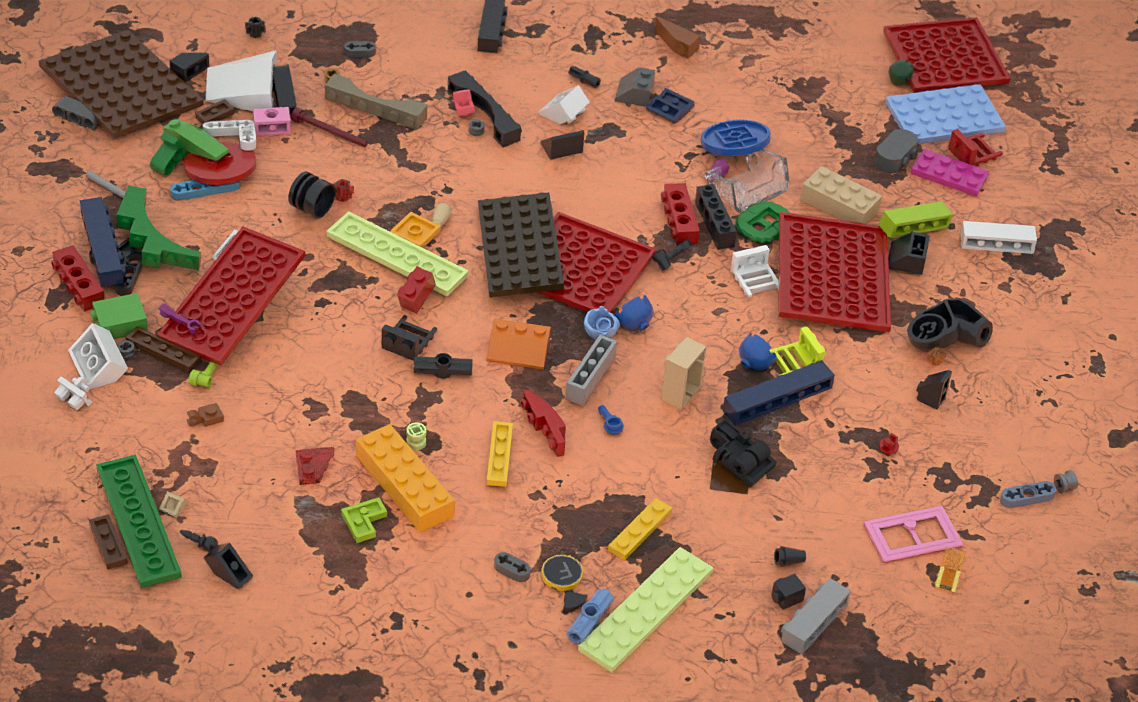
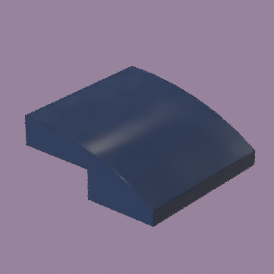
[646,88,695,123]

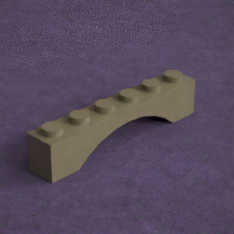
[325,74,427,130]

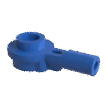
[598,405,624,434]

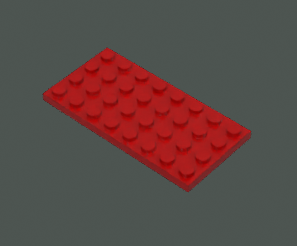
[157,226,306,366]

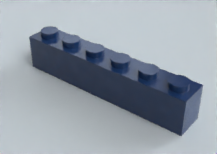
[79,197,126,287]
[723,360,835,426]

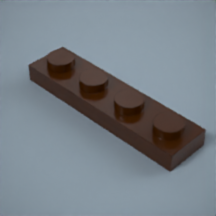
[126,326,201,373]

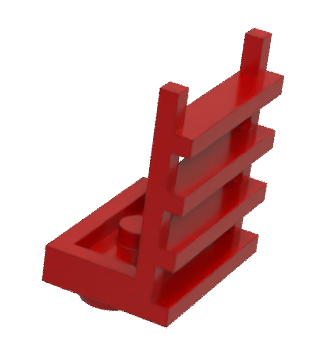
[948,129,1003,167]

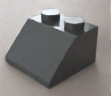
[615,67,656,107]

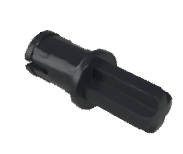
[568,66,601,88]

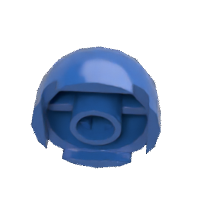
[615,295,654,331]
[739,333,777,371]

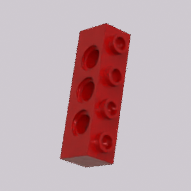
[661,183,700,245]
[51,245,105,312]

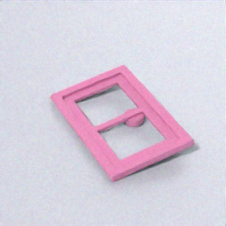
[864,506,963,562]

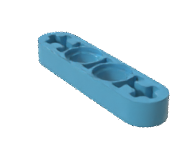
[170,180,240,201]

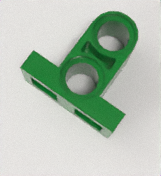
[150,132,188,176]

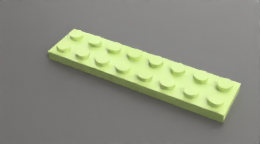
[326,211,469,297]
[578,547,713,673]

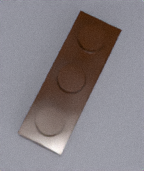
[89,514,128,570]

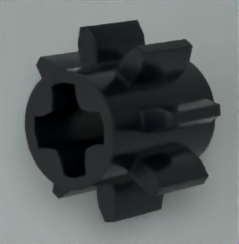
[245,17,266,38]

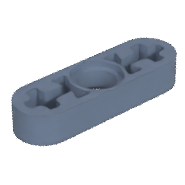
[1000,481,1056,508]

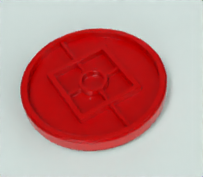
[184,142,256,185]

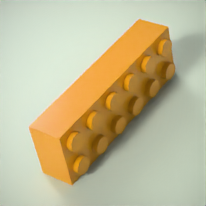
[356,424,455,533]

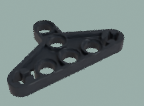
[89,237,143,296]

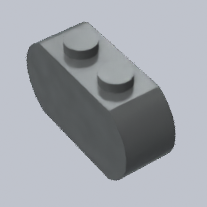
[874,129,918,173]

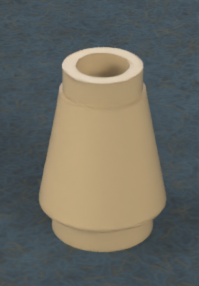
[431,203,452,227]

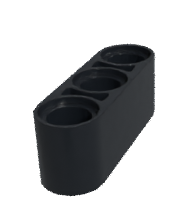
[272,65,297,114]

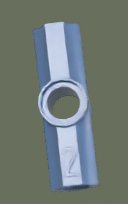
[567,588,614,645]

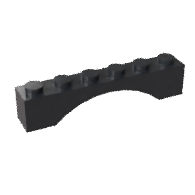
[448,70,522,147]

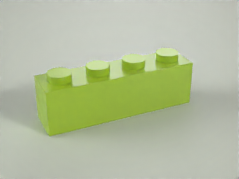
[879,201,953,238]

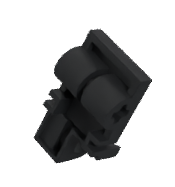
[710,419,777,488]

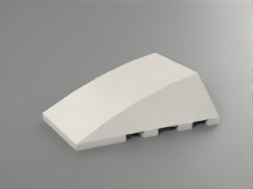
[206,50,277,112]

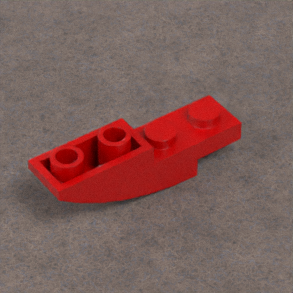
[521,390,566,457]

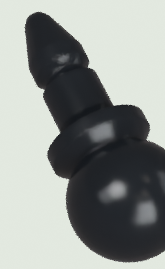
[180,530,218,552]

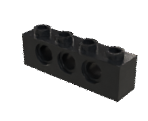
[695,184,737,250]

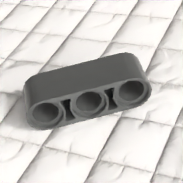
[52,96,99,131]

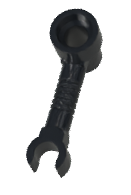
[651,239,692,271]

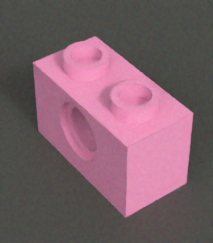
[253,107,291,136]

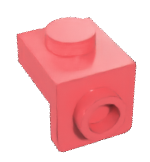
[453,89,475,116]

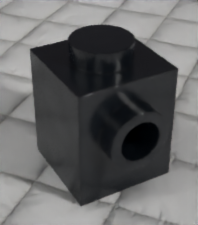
[771,573,806,610]

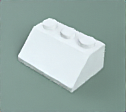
[68,323,128,390]

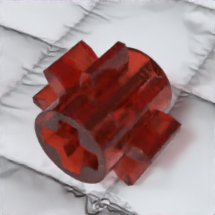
[334,179,354,202]

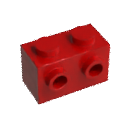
[397,266,436,314]

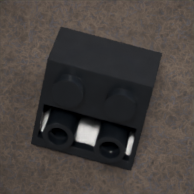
[888,232,930,275]

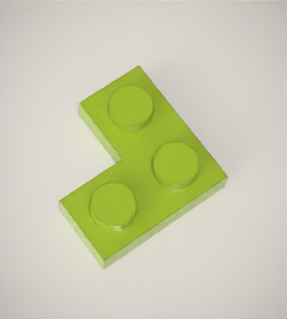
[341,497,387,543]

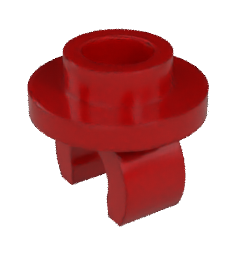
[879,433,899,454]

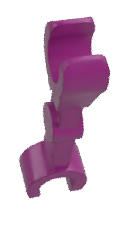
[158,303,201,334]

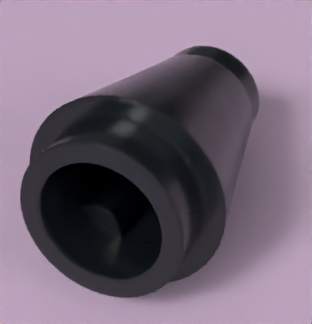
[774,546,806,567]

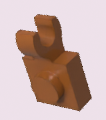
[187,403,224,426]

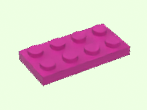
[911,149,989,197]

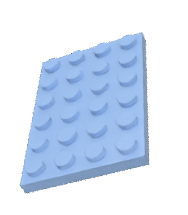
[885,84,1006,144]

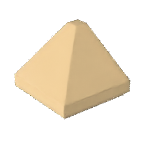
[159,491,189,518]

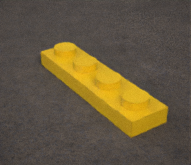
[486,421,513,487]
[608,498,672,561]

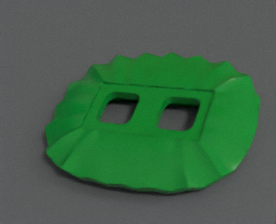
[735,201,790,243]

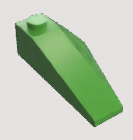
[163,119,229,161]

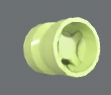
[406,423,426,451]

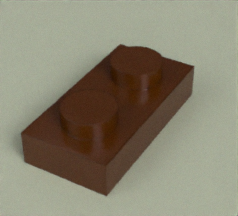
[195,99,235,124]

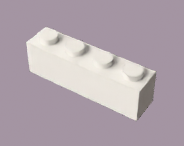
[960,221,1037,254]

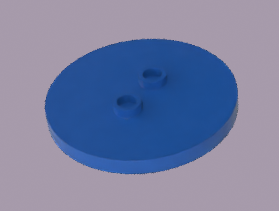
[701,120,771,156]

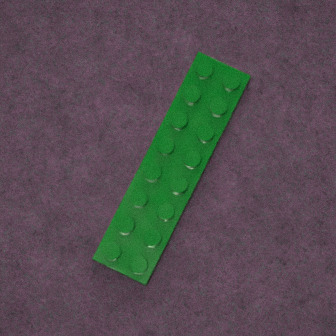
[96,454,182,588]

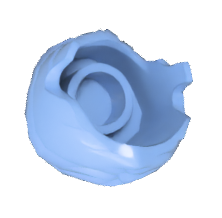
[584,306,620,340]

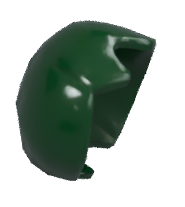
[888,60,914,85]

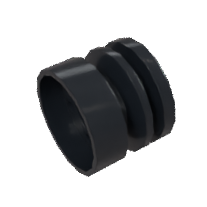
[288,171,336,219]

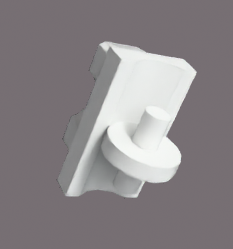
[54,376,92,411]

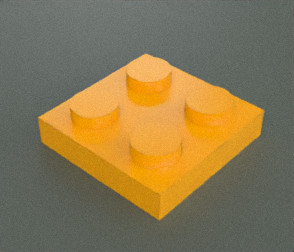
[390,212,441,248]

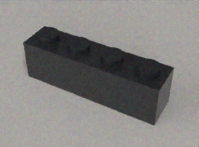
[477,0,508,53]

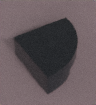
[563,591,588,612]

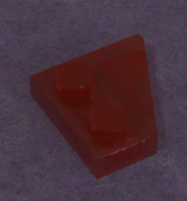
[295,447,334,485]

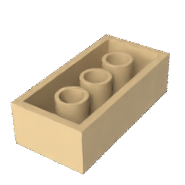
[800,166,882,224]

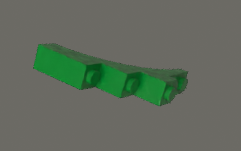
[117,185,201,271]

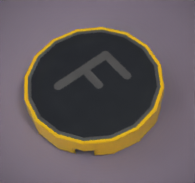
[541,555,583,591]

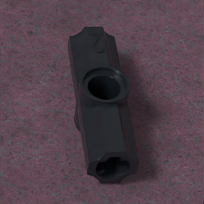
[414,353,473,379]

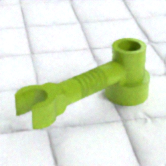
[189,362,218,388]

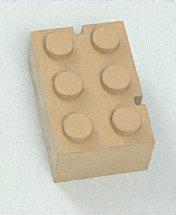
[661,337,707,410]

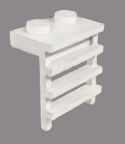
[730,245,779,298]

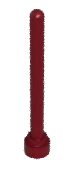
[291,107,368,147]

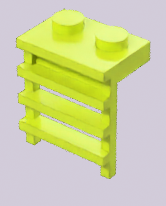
[769,327,826,375]

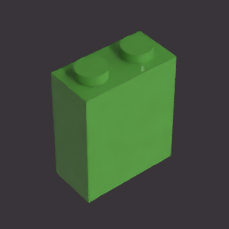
[90,293,148,339]

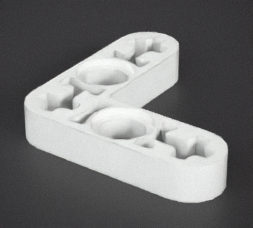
[203,120,256,151]

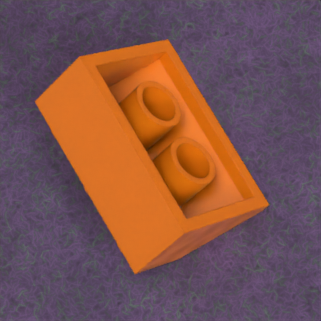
[487,319,551,370]

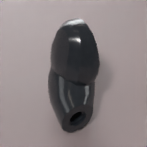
[907,298,993,351]

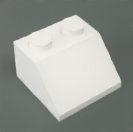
[538,85,590,124]

